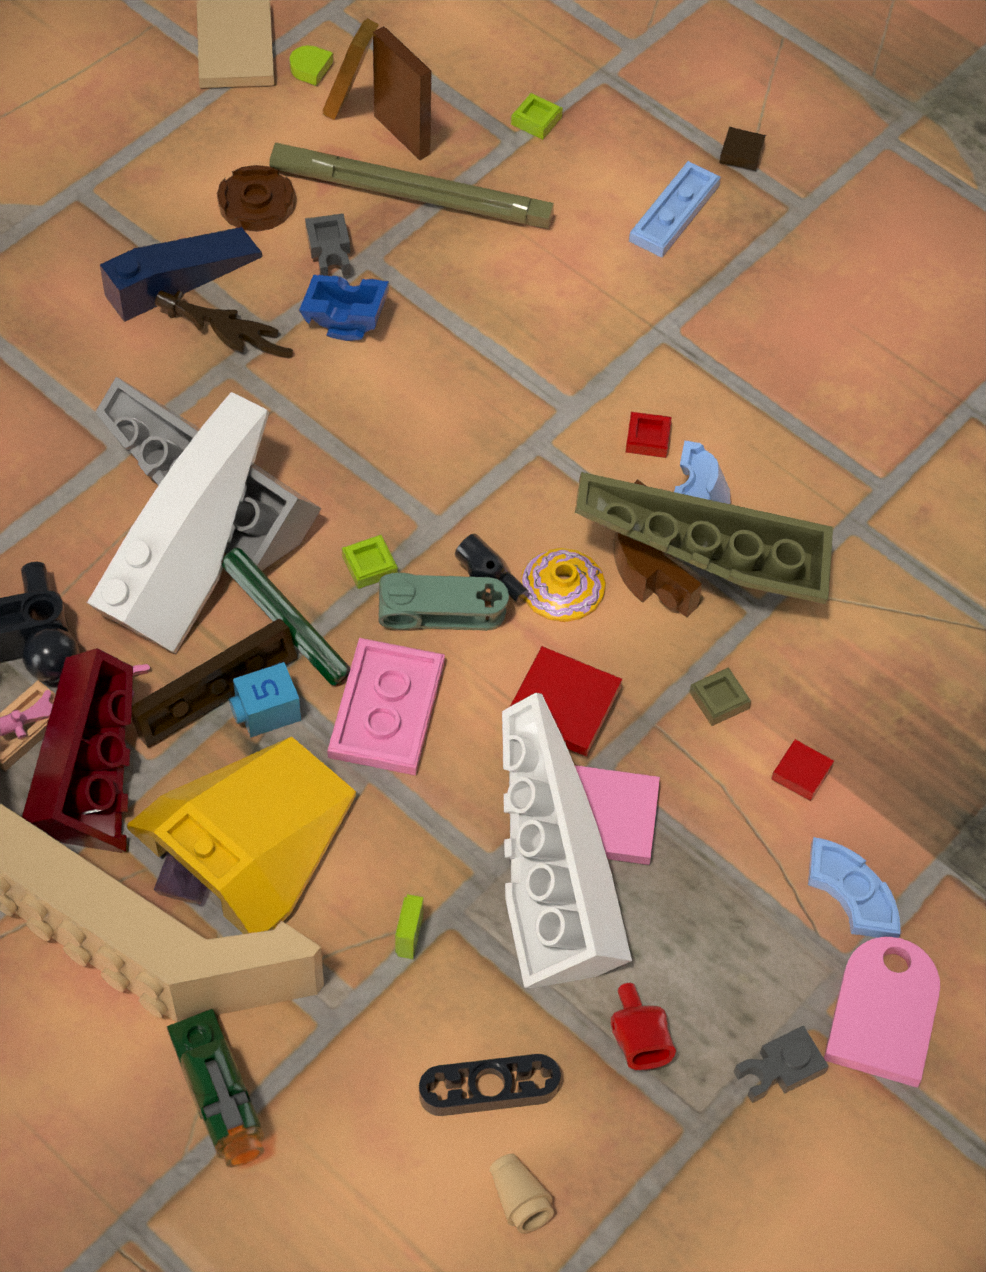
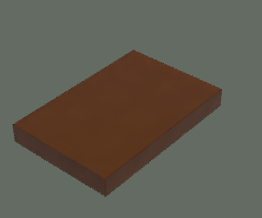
[373,26,432,160]

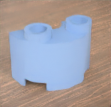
[674,441,731,504]

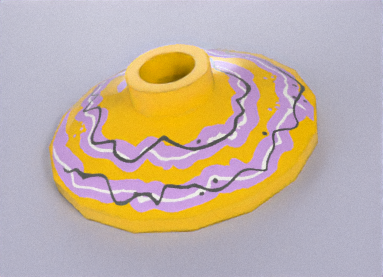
[521,548,606,622]

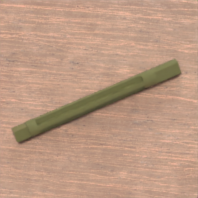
[269,143,554,229]

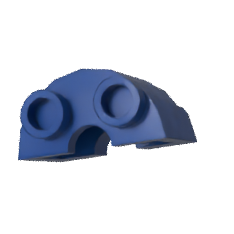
[299,275,389,341]

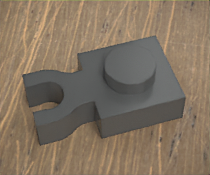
[305,214,350,276]
[734,1025,829,1103]

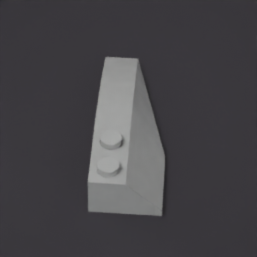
[95,377,322,571]

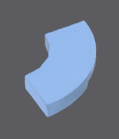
[808,837,901,938]

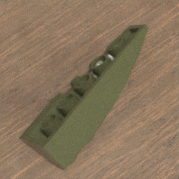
[575,472,833,604]

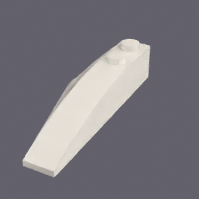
[87,392,269,655]
[502,693,632,989]

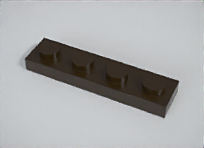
[131,618,297,747]

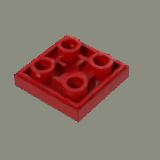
[510,646,623,757]

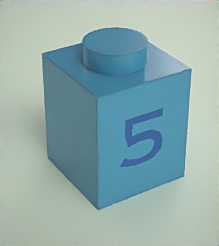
[229,662,301,738]

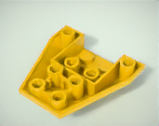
[127,736,356,934]

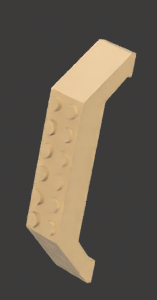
[0,803,324,1022]

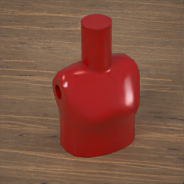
[611,983,676,1070]

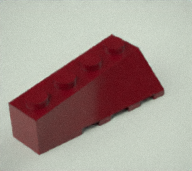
[22,648,133,853]

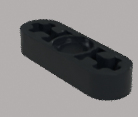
[419,1054,561,1116]

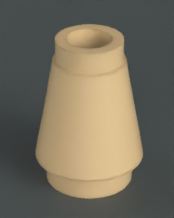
[490,1154,554,1233]

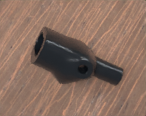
[455,534,529,603]

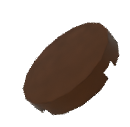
[217,165,295,232]

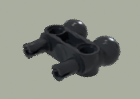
[0,562,79,682]

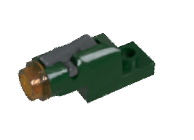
[166,1009,265,1167]

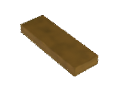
[322,18,379,120]

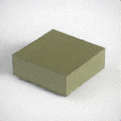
[689,667,751,726]

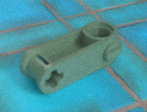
[378,573,509,631]

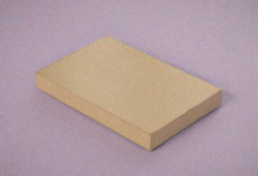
[197,0,274,88]

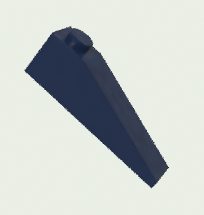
[100,227,262,322]

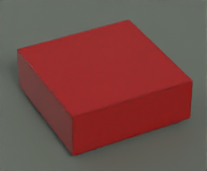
[625,411,672,458]
[771,739,834,801]

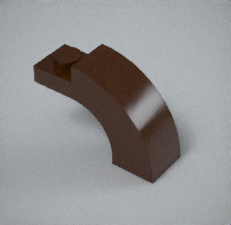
[614,479,702,618]

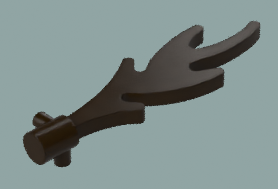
[155,290,293,358]

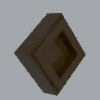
[719,127,766,171]

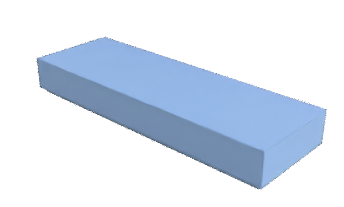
[629,161,721,258]

